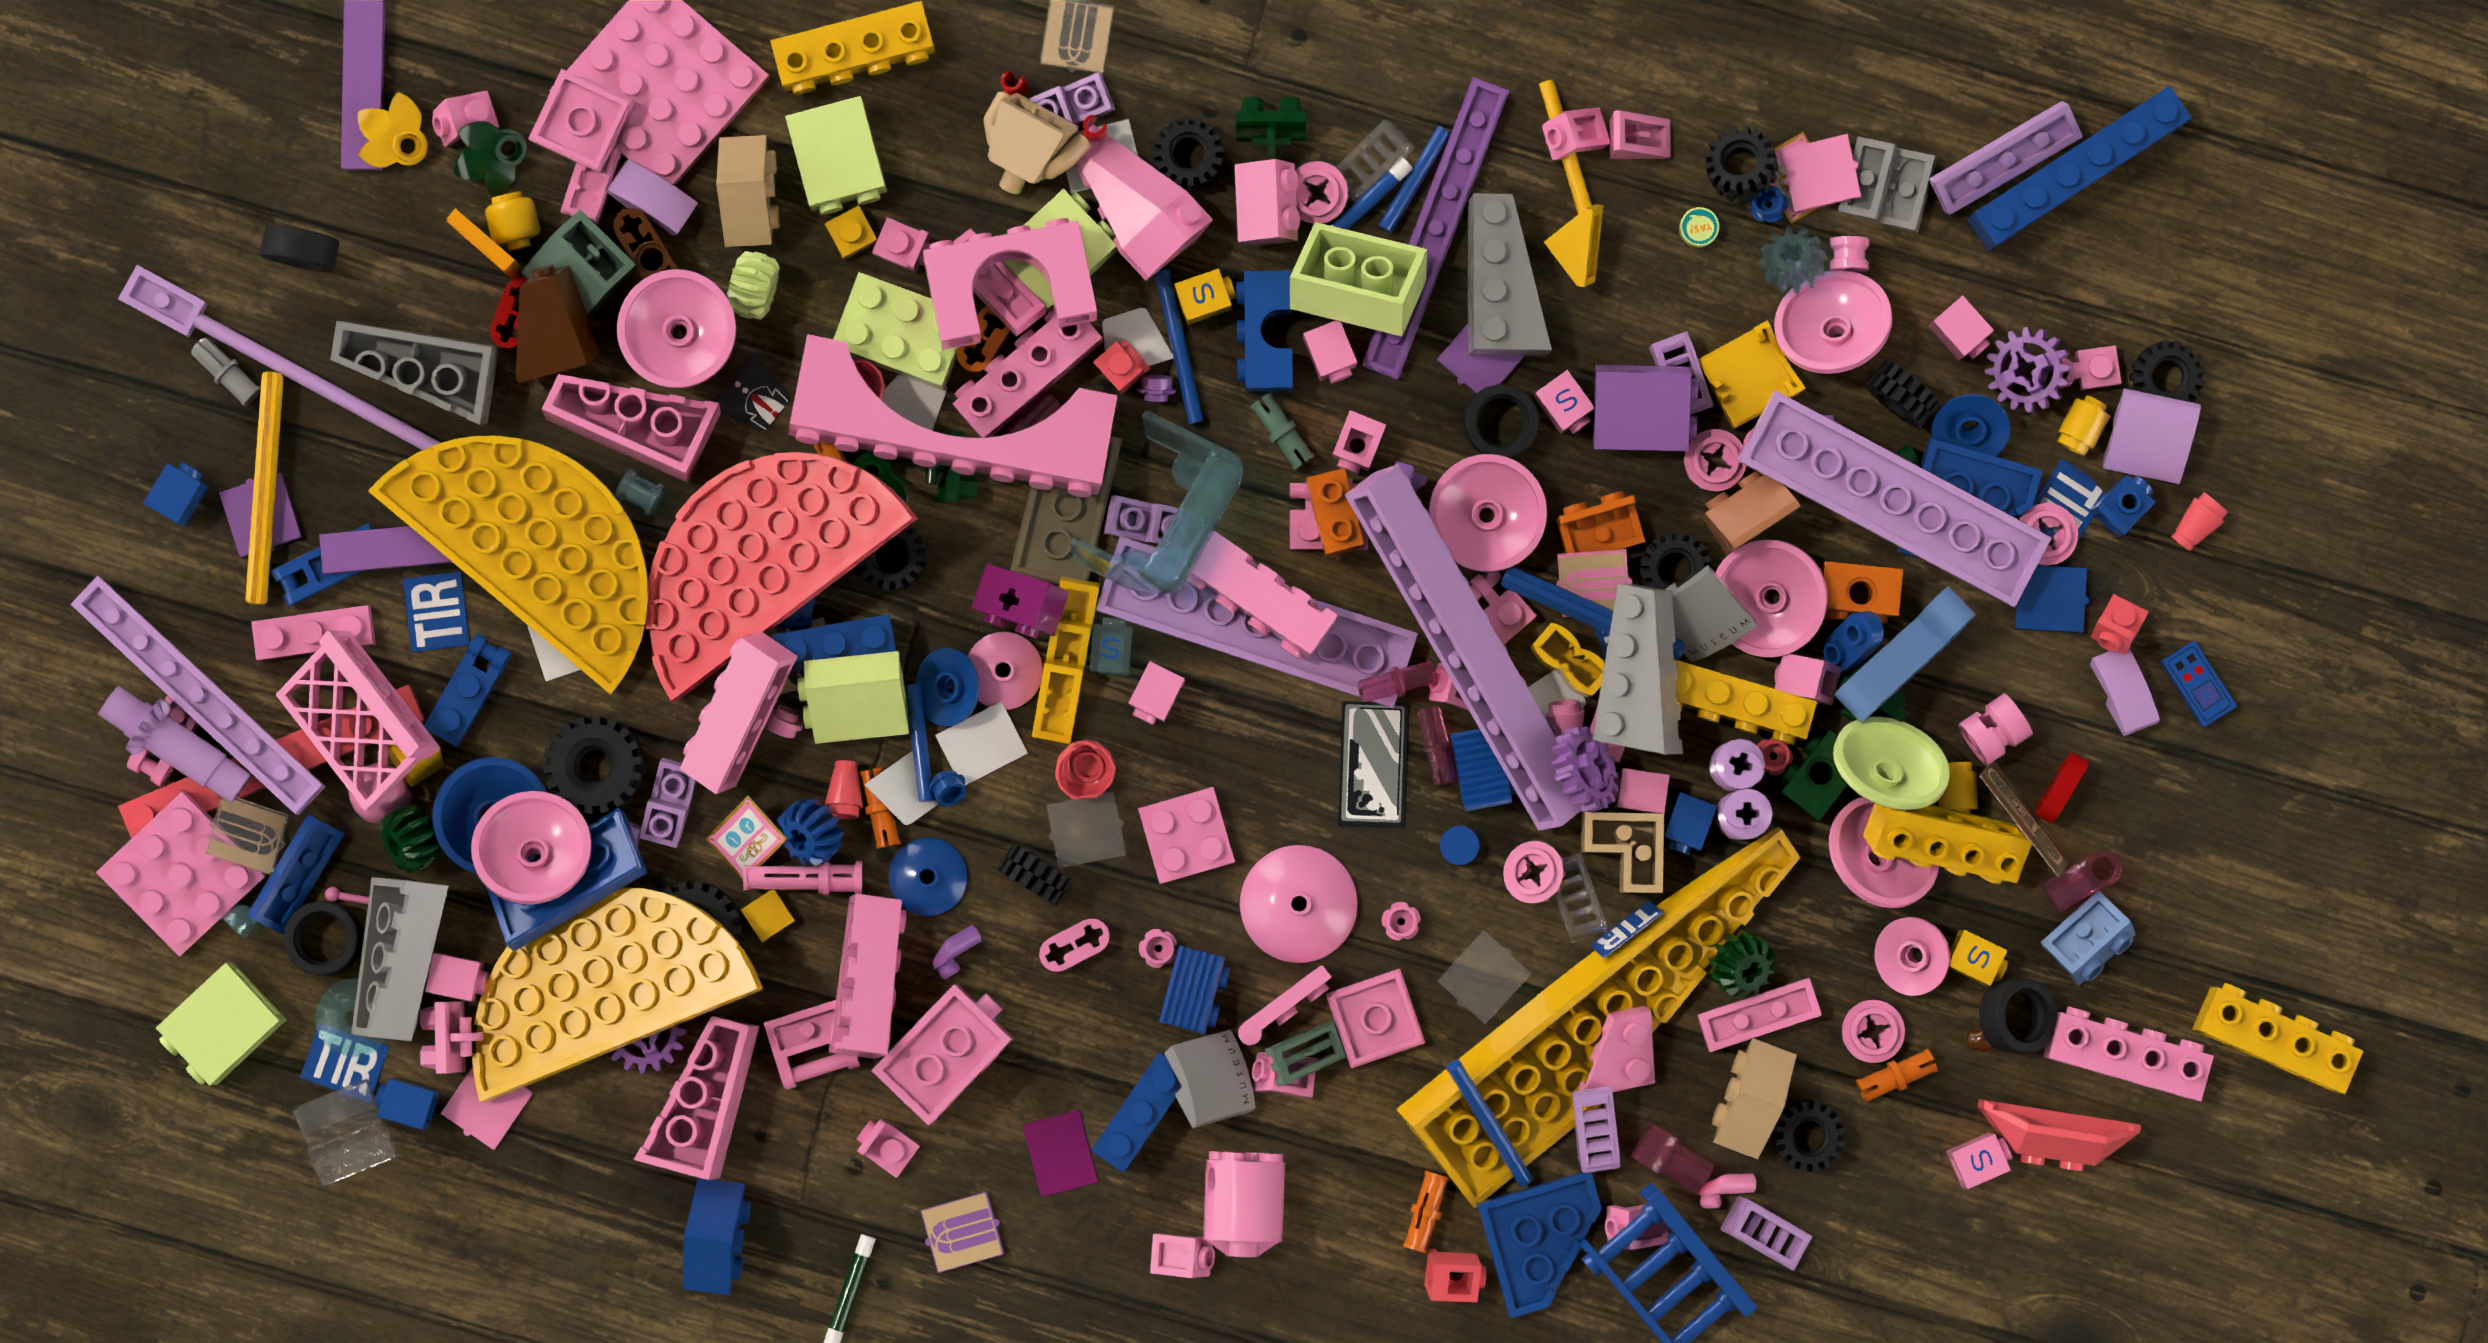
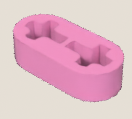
[1039,918,1110,972]

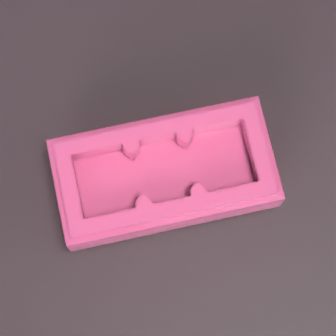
[560,148,622,226]

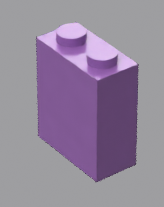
[1593,365,1698,451]

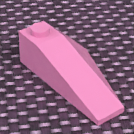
[1075,125,1213,281]

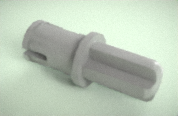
[191,338,261,406]

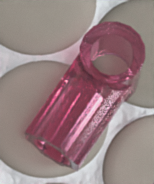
[2041,850,2122,913]
[1630,1123,1715,1194]

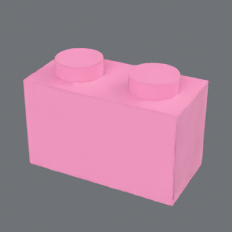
[1235,159,1300,246]

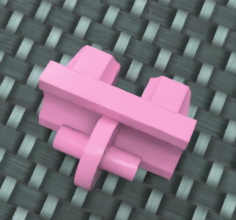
[419,1001,483,1074]

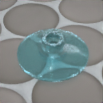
[315,978,388,1057]

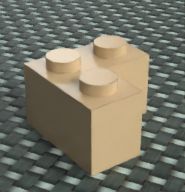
[716,135,779,247]
[1581,812,1664,893]
[1711,1038,1797,1159]

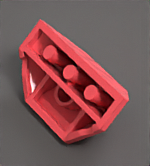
[1978,1099,2141,1172]

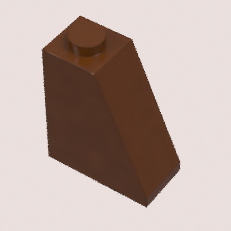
[516,264,601,383]

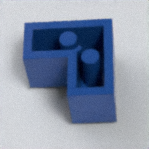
[683,1178,751,1295]

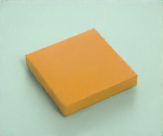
[446,208,524,279]

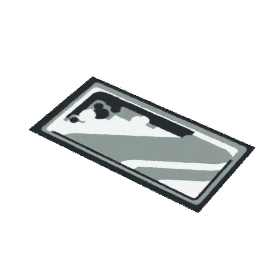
[1338,701,1409,828]

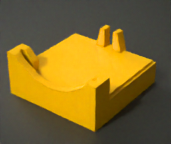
[1698,320,1806,430]

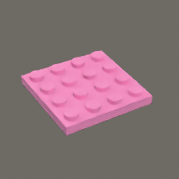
[549,0,770,186]

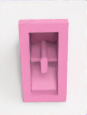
[1609,110,1671,159]

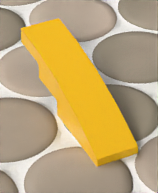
[1032,576,1100,744]

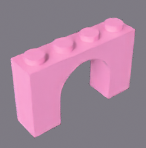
[923,218,1097,350]

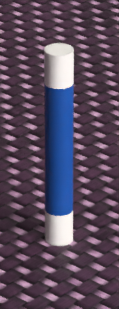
[1331,158,1413,230]

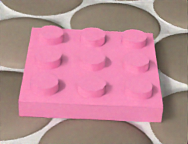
[96,790,267,957]

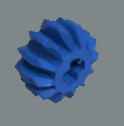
[778,798,845,867]

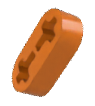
[957,306,1011,374]

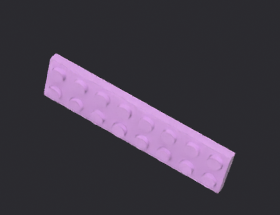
[1737,391,2051,607]
[1096,536,1418,708]

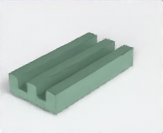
[1265,1020,1347,1086]

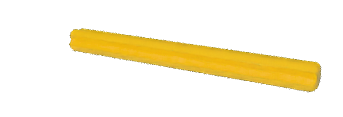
[245,372,284,605]

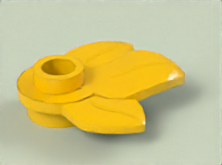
[357,92,428,168]

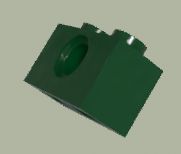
[1778,730,1848,822]

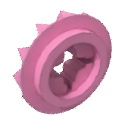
[1296,161,1349,224]
[1683,429,1746,492]
[2019,503,2078,566]
[1503,841,1566,905]
[1841,1000,1905,1063]

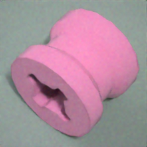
[1830,236,1869,272]

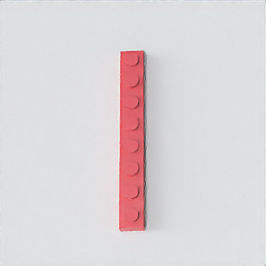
[118,684,426,839]

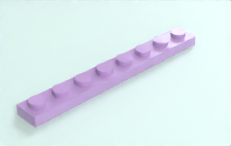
[71,576,326,816]

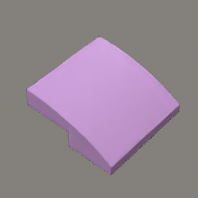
[2103,389,2201,484]

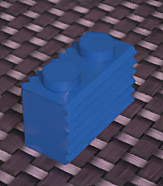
[1450,729,1517,812]
[1159,945,1231,1034]

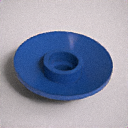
[1931,394,2010,457]
[915,648,980,726]
[889,838,968,916]

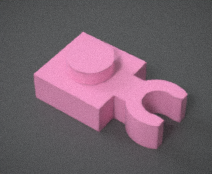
[2058,345,2122,391]

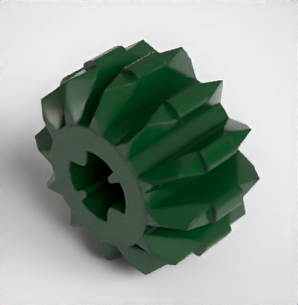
[380,803,441,874]
[1708,930,1777,1000]

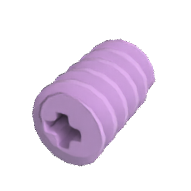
[1709,739,1765,792]
[1714,789,1772,841]

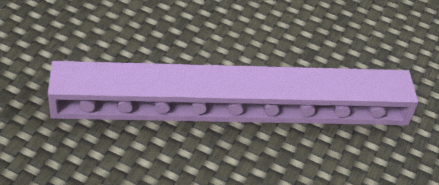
[1345,464,1581,831]

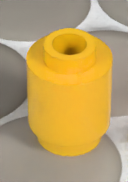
[2057,395,2111,456]
[1938,762,1978,814]

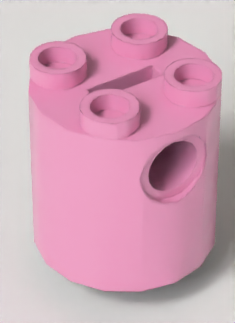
[1203,1151,1285,1257]

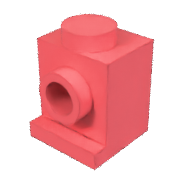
[1093,340,1151,395]
[1424,1248,1486,1302]

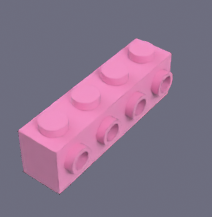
[952,309,1103,438]
[679,631,798,794]
[2042,1007,2214,1101]

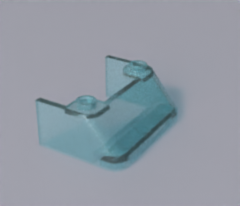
[1070,410,1244,593]

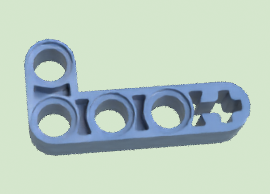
[1834,586,1976,723]

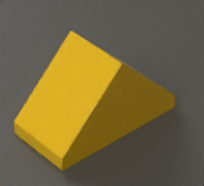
[1544,204,1604,287]

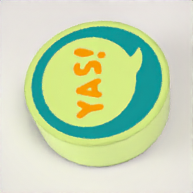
[1679,207,1719,248]

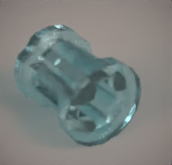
[615,468,666,516]

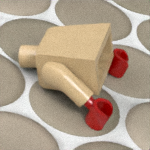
[983,71,1108,194]

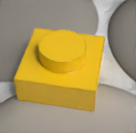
[824,205,877,260]

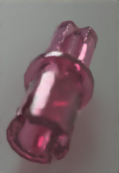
[1001,391,1060,436]
[1358,660,1437,702]
[1418,706,1458,786]

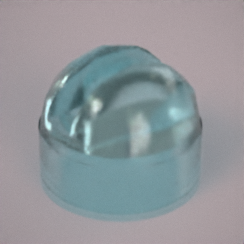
[221,905,256,939]

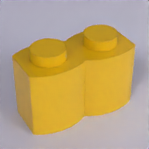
[1530,623,1605,698]

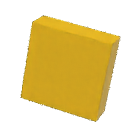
[741,889,796,943]

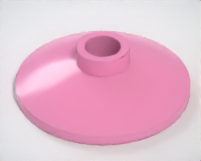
[968,632,1043,710]
[1875,917,1950,996]

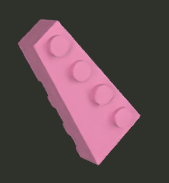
[542,374,721,483]
[829,893,906,1059]

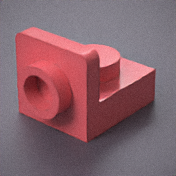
[2091,594,2149,655]

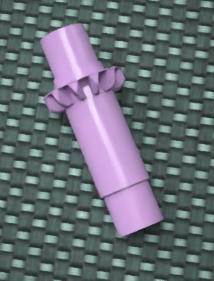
[98,686,252,804]

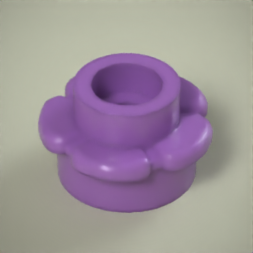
[1137,375,1176,402]

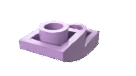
[1029,72,1115,125]
[606,160,698,236]
[1104,496,1194,550]
[2090,649,2160,736]
[639,758,697,848]

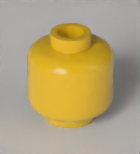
[485,191,540,251]

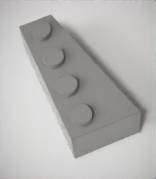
[1468,193,1552,357]
[330,321,500,425]
[1592,584,1683,754]
[351,877,448,1041]

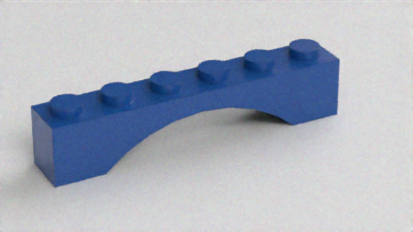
[1967,86,2191,252]

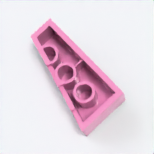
[1181,527,1338,660]
[634,1016,760,1180]

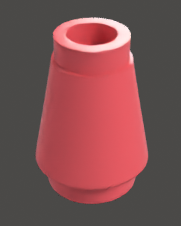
[2171,492,2228,551]
[824,760,863,820]

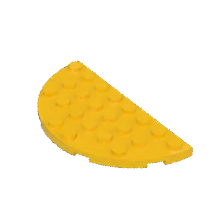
[368,436,648,695]
[472,887,763,1102]

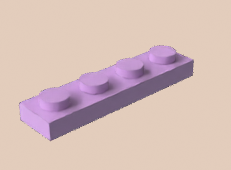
[1929,101,2083,215]

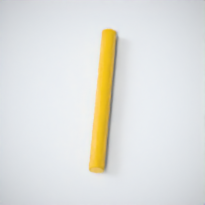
[1539,80,1592,214]

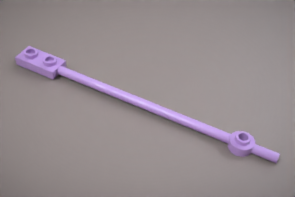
[118,265,441,450]

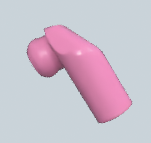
[1698,1173,1756,1208]

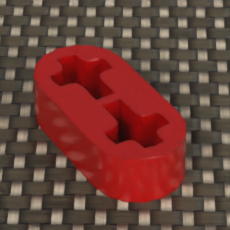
[490,277,527,351]
[2033,751,2089,824]

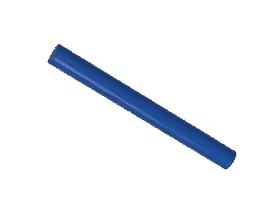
[1155,270,1204,425]
[1446,1060,1533,1186]

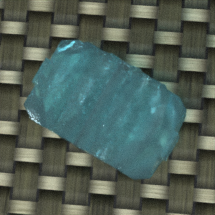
[1759,226,1827,294]

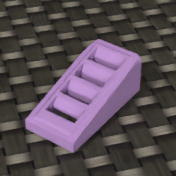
[1649,331,1714,415]
[1572,1086,1621,1173]
[1720,1196,1812,1271]

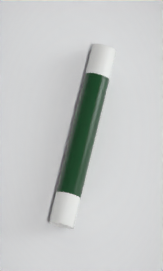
[824,1234,876,1343]

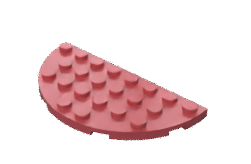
[646,452,918,701]

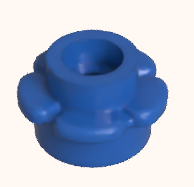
[1750,186,1788,223]
[929,771,966,807]

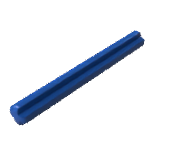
[1501,566,1685,661]

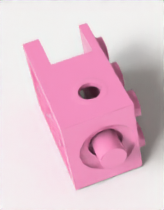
[871,984,1014,1126]

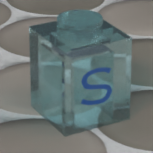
[1090,618,1134,676]

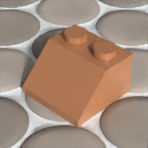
[1701,471,1801,555]

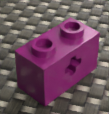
[971,564,1069,639]

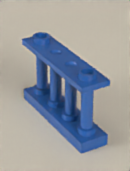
[1579,1183,1758,1343]

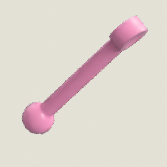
[325,887,369,905]

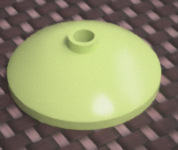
[1833,717,1950,810]

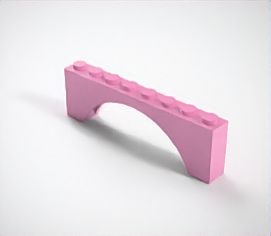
[788,334,1118,497]

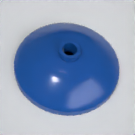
[432,757,546,874]

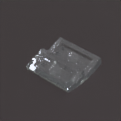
[293,1078,397,1186]

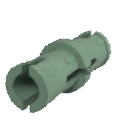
[1250,392,1315,471]

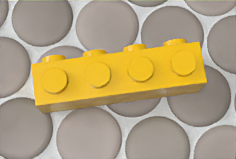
[770,1,936,95]
[1674,660,1817,745]
[1863,804,2032,884]
[2192,983,2363,1094]

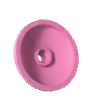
[617,269,736,388]
[1774,270,1892,374]
[1429,454,1547,572]
[1715,539,1828,657]
[471,791,592,904]
[1829,797,1939,908]
[1240,845,1358,963]

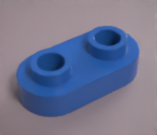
[1823,611,1884,672]

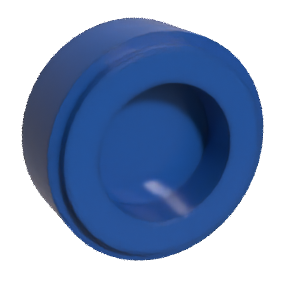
[1439,826,1479,865]

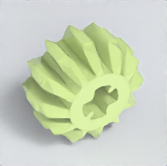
[727,251,780,320]

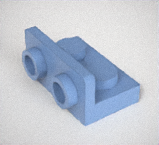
[2040,890,2136,986]

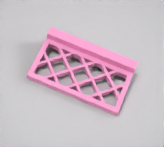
[276,630,440,811]

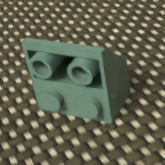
[521,209,636,317]

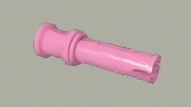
[743,861,862,896]

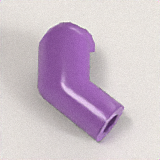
[933,925,982,979]

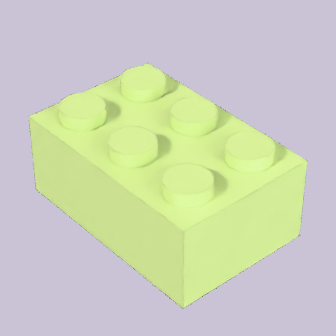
[1290,222,1427,336]
[834,272,959,391]

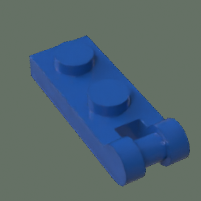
[271,523,373,607]
[424,633,512,748]

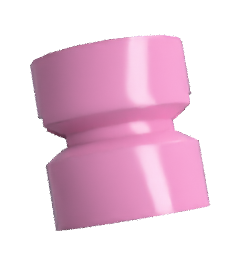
[1958,693,2033,766]

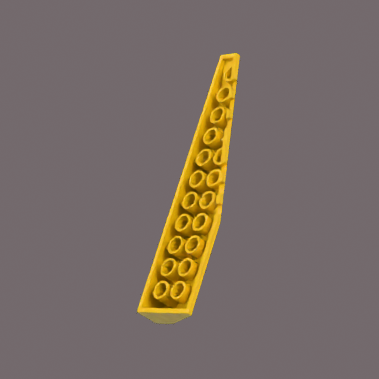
[1396,827,1801,1208]

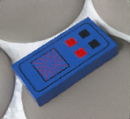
[2159,640,2237,728]

